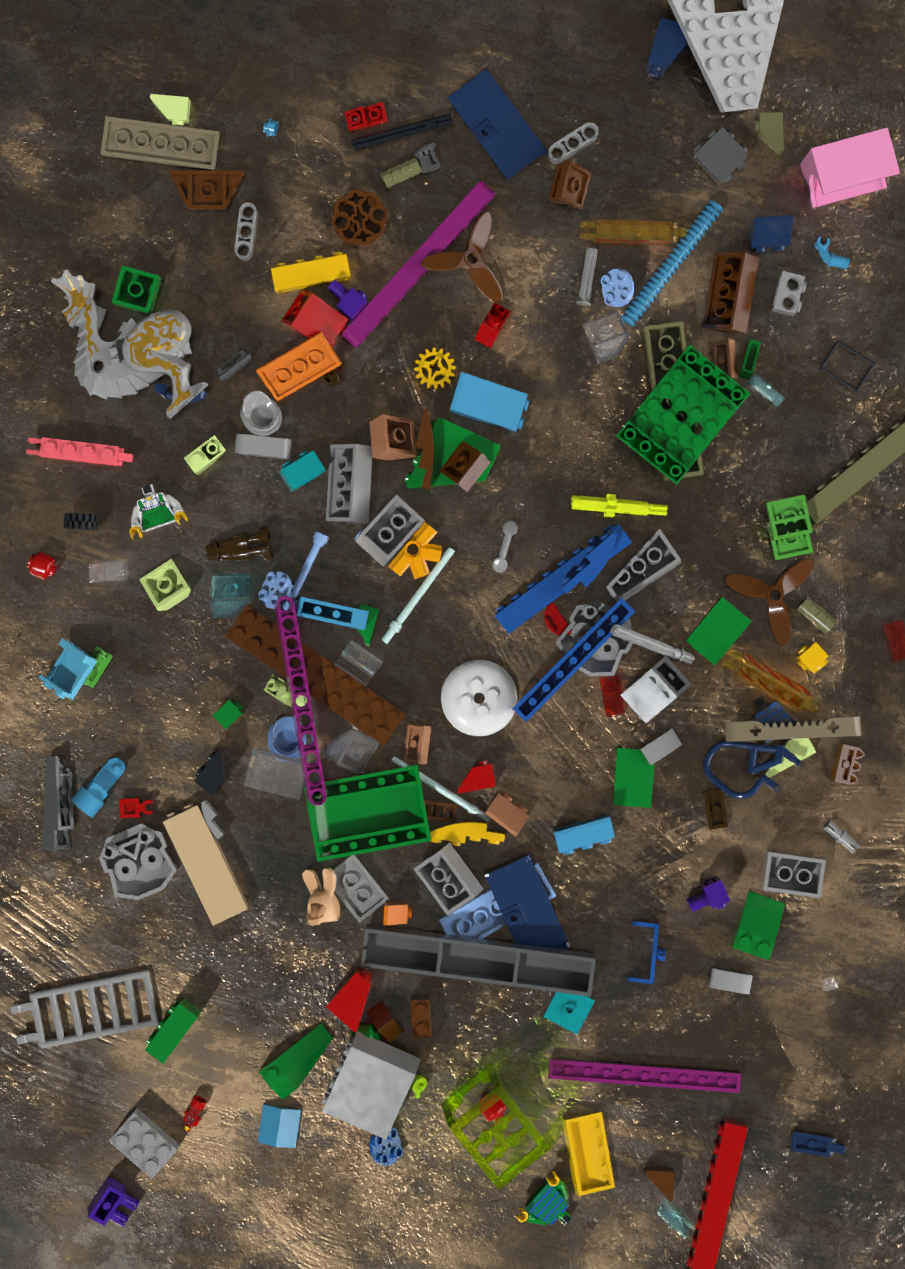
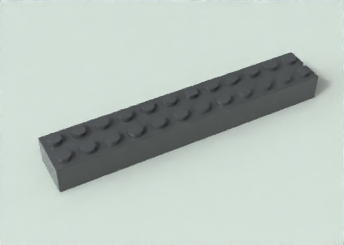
[361,924,596,997]

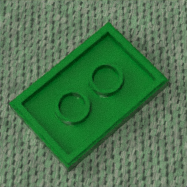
[685,597,752,666]
[613,748,655,808]

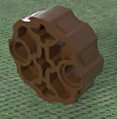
[331,189,388,249]

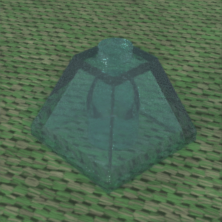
[210,574,250,618]

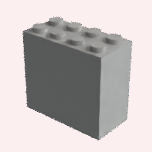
[322,1031,420,1139]

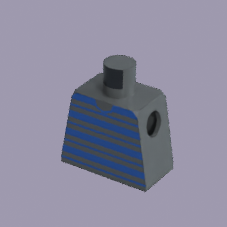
[752,695,795,744]

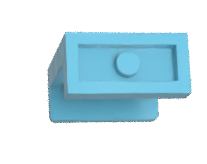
[38,638,97,700]

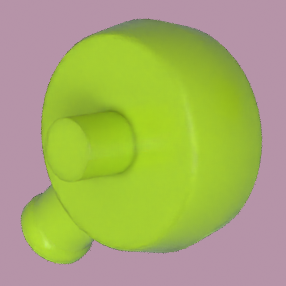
[410,1075,427,1098]

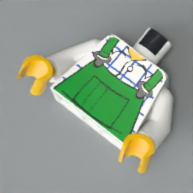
[129,484,188,540]

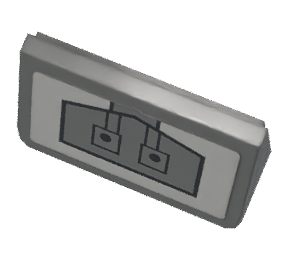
[215,348,253,382]

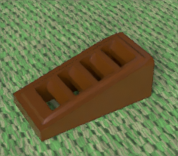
[424,799,458,823]

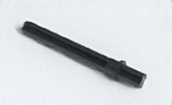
[351,113,453,150]

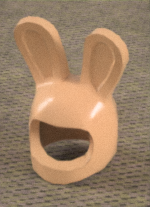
[302,868,340,926]

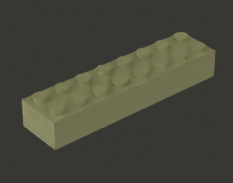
[643,321,704,481]

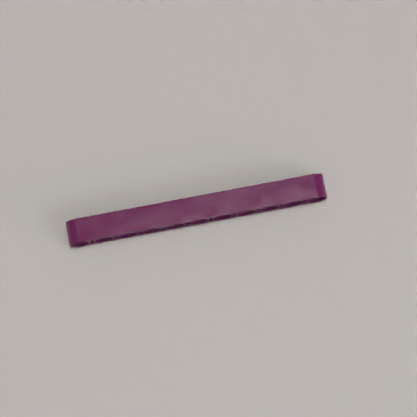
[341,181,496,348]
[275,596,327,806]

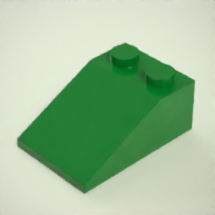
[730,891,785,960]

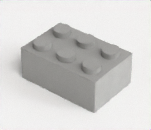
[355,495,425,567]
[414,842,483,916]
[760,850,826,898]
[109,1108,180,1179]

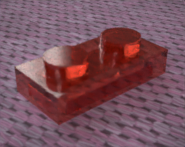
[883,620,905,662]

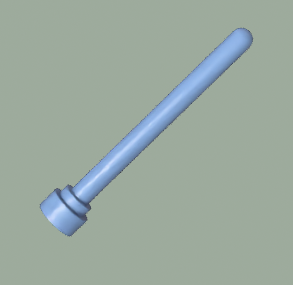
[282,531,330,610]

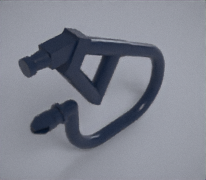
[704,740,803,799]

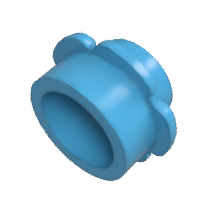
[263,118,278,137]

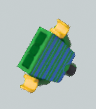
[514,1171,572,1225]

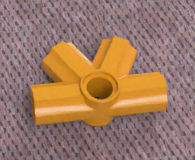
[388,522,442,579]

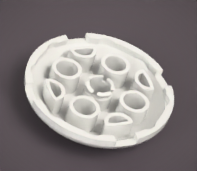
[441,660,517,736]

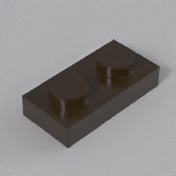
[703,789,728,830]

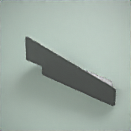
[42,756,74,850]

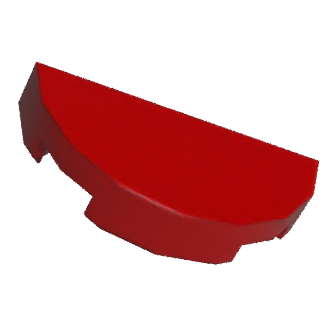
[544,602,572,636]

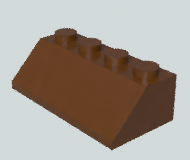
[702,252,759,334]

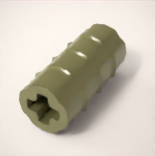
[380,157,422,188]
[796,596,836,634]

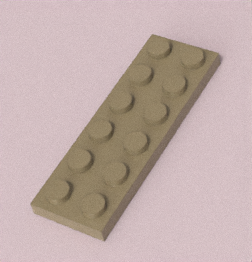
[101,116,220,170]

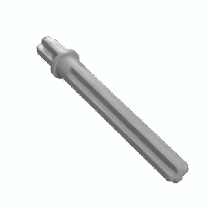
[610,624,695,665]

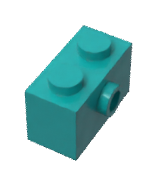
[279,451,325,493]

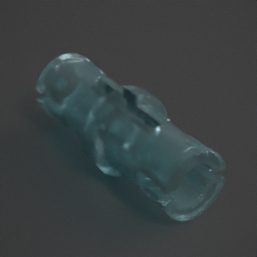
[748,373,785,407]
[656,1204,692,1240]

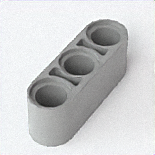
[548,122,598,164]
[235,203,258,261]
[234,434,292,459]

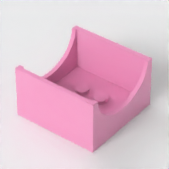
[800,128,900,208]

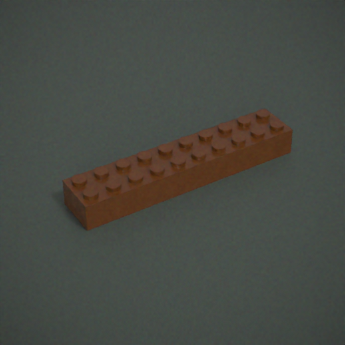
[225,605,406,746]

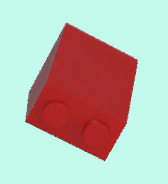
[281,290,348,347]
[326,967,372,1032]

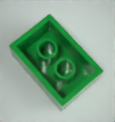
[144,998,202,1064]

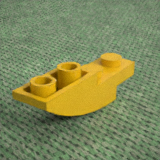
[430,821,505,846]

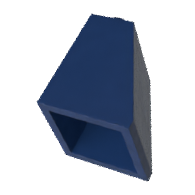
[645,18,689,78]

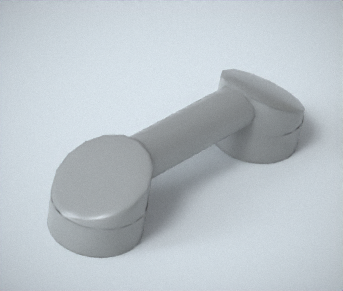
[492,520,518,573]

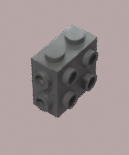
[693,127,749,185]

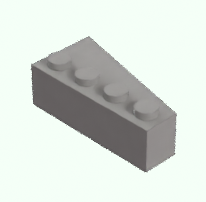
[606,529,681,603]

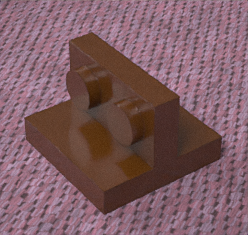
[548,160,592,210]
[439,441,490,492]

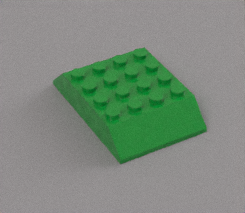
[304,765,431,862]

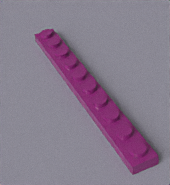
[548,1058,741,1093]

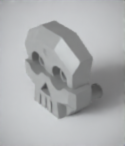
[556,600,633,676]
[99,823,178,900]

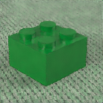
[112,265,162,315]

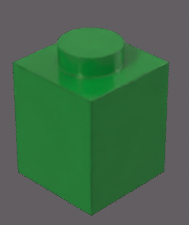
[212,699,244,729]

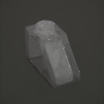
[88,560,128,583]

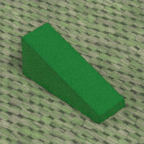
[738,339,761,380]

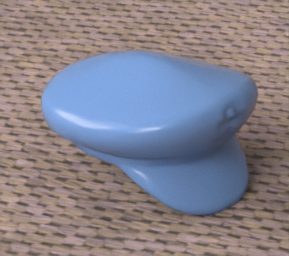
[267,716,306,761]

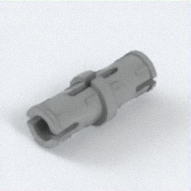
[823,820,860,854]

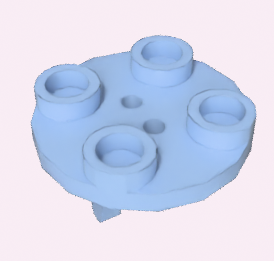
[601,269,634,307]
[258,571,294,609]

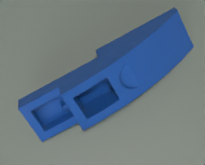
[561,531,617,594]

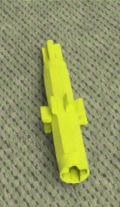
[571,494,668,517]

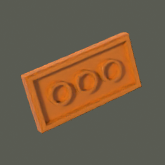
[256,331,342,402]

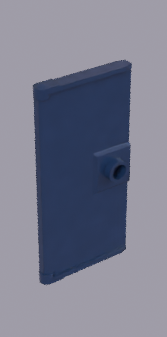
[447,69,547,180]
[484,854,571,950]

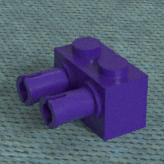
[328,279,368,322]
[686,876,730,912]
[87,1176,139,1227]

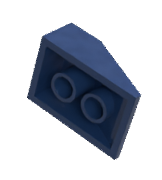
[747,215,794,253]

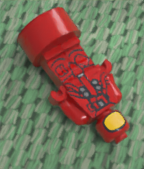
[183,1095,207,1132]

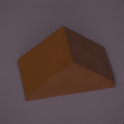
[367,1000,405,1043]
[643,1166,675,1202]

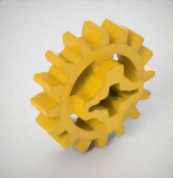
[414,347,456,390]

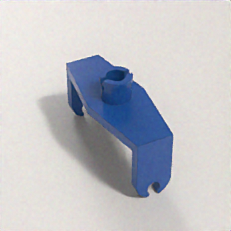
[627,921,666,984]

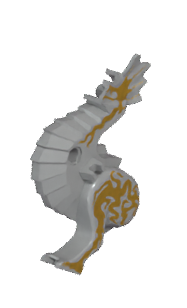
[51,270,208,419]

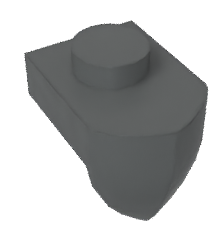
[414,142,441,173]

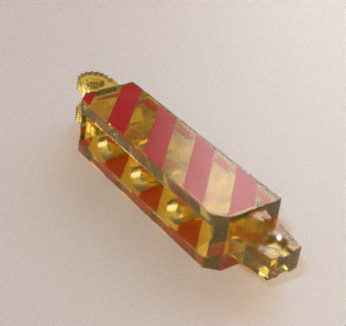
[580,219,688,245]
[722,648,821,714]

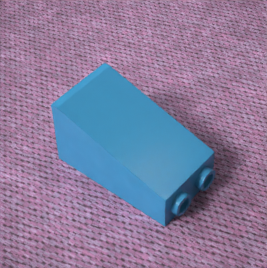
[450,372,530,433]

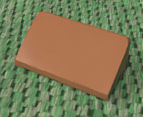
[712,340,738,379]
[403,724,431,764]

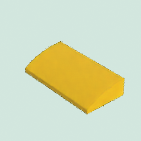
[561,1111,615,1196]

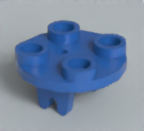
[369,1128,403,1166]

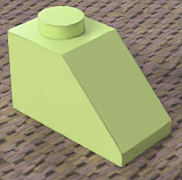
[150,94,191,127]

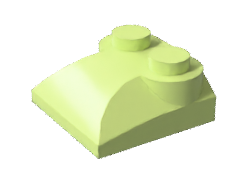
[139,559,191,611]

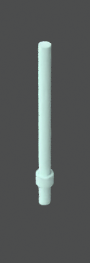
[381,547,455,644]
[390,756,490,822]

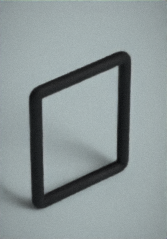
[820,341,875,392]

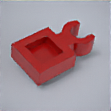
[119,798,154,818]

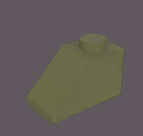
[754,112,784,155]

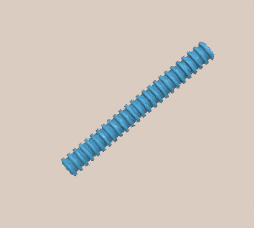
[621,200,723,327]

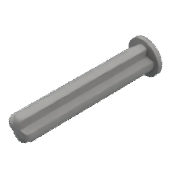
[576,248,598,306]

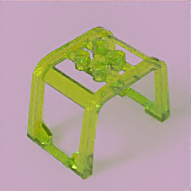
[441,1063,556,1190]

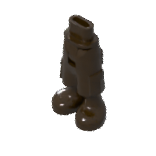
[206,526,273,562]

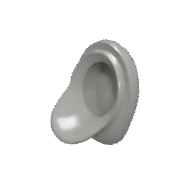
[240,391,282,436]

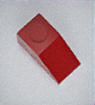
[457,760,496,794]

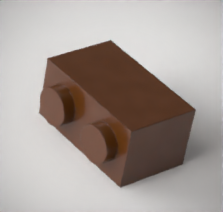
[410,996,432,1039]

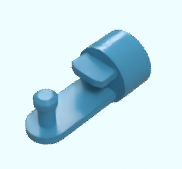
[71,757,125,818]

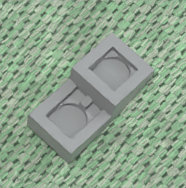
[640,728,682,765]
[201,800,225,840]
[709,968,753,994]

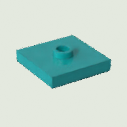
[543,992,595,1034]

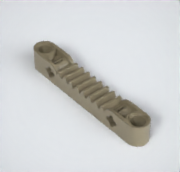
[725,716,861,742]

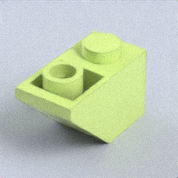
[184,435,226,475]
[264,674,305,707]

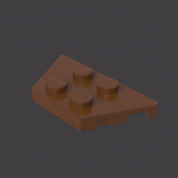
[170,170,245,210]

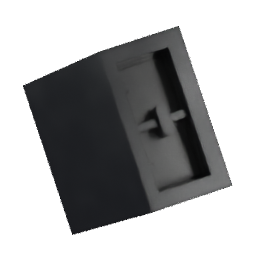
[194,749,228,796]

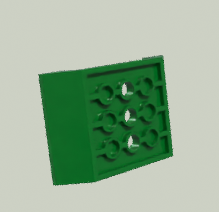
[616,345,750,485]

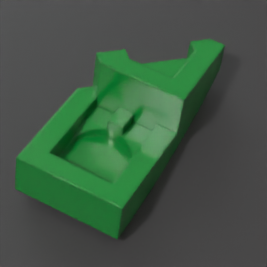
[356,604,379,646]

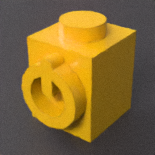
[796,642,829,674]

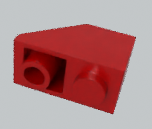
[474,303,511,348]

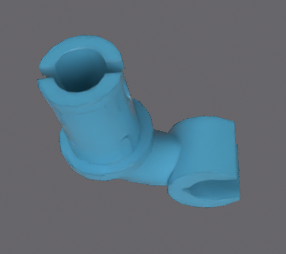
[815,236,850,270]

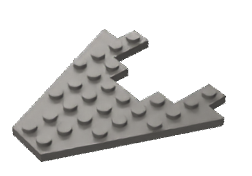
[667,0,784,113]

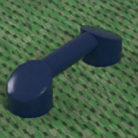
[154,383,207,403]

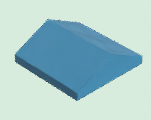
[258,1104,301,1148]

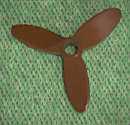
[420,212,503,303]
[725,559,814,646]

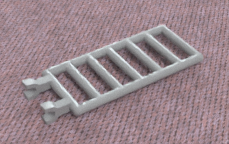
[10,969,159,1048]

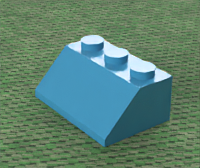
[553,814,615,855]

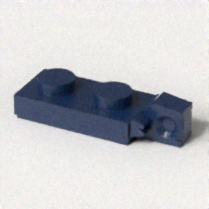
[790,1130,845,1157]

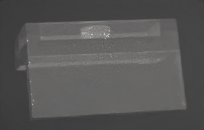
[335,640,383,686]

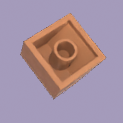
[369,414,417,461]
[484,792,529,837]

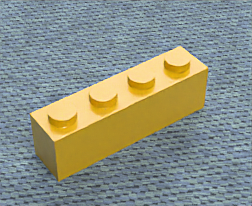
[271,252,352,294]

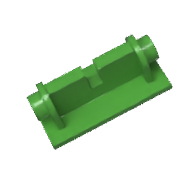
[83,646,113,688]

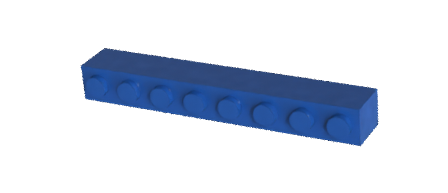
[495,524,632,634]
[512,597,635,722]

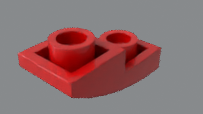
[344,102,389,131]

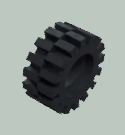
[63,513,99,531]

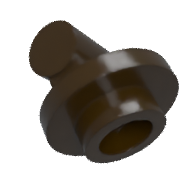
[323,368,344,386]

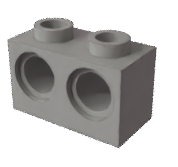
[771,271,807,316]

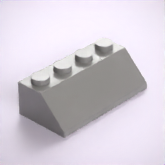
[326,444,373,523]

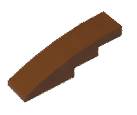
[415,409,434,491]

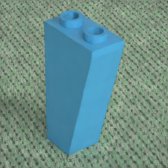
[294,596,369,630]

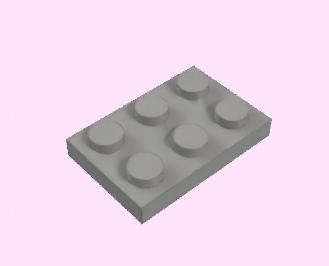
[333,855,389,923]

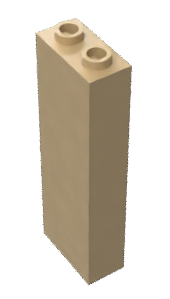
[163,803,249,926]

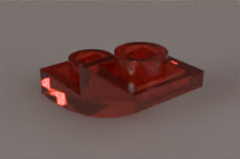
[599,675,625,718]

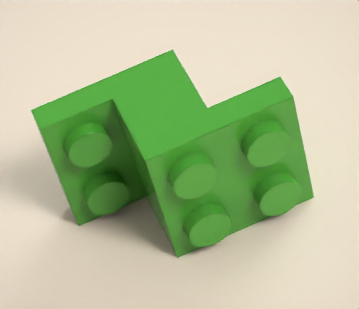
[766,495,813,560]

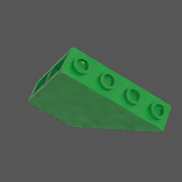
[404,417,501,489]

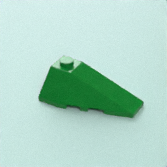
[259,1023,333,1099]

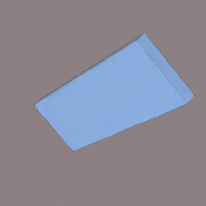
[438,863,556,939]

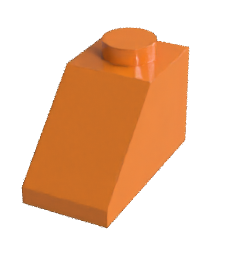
[383,901,412,925]

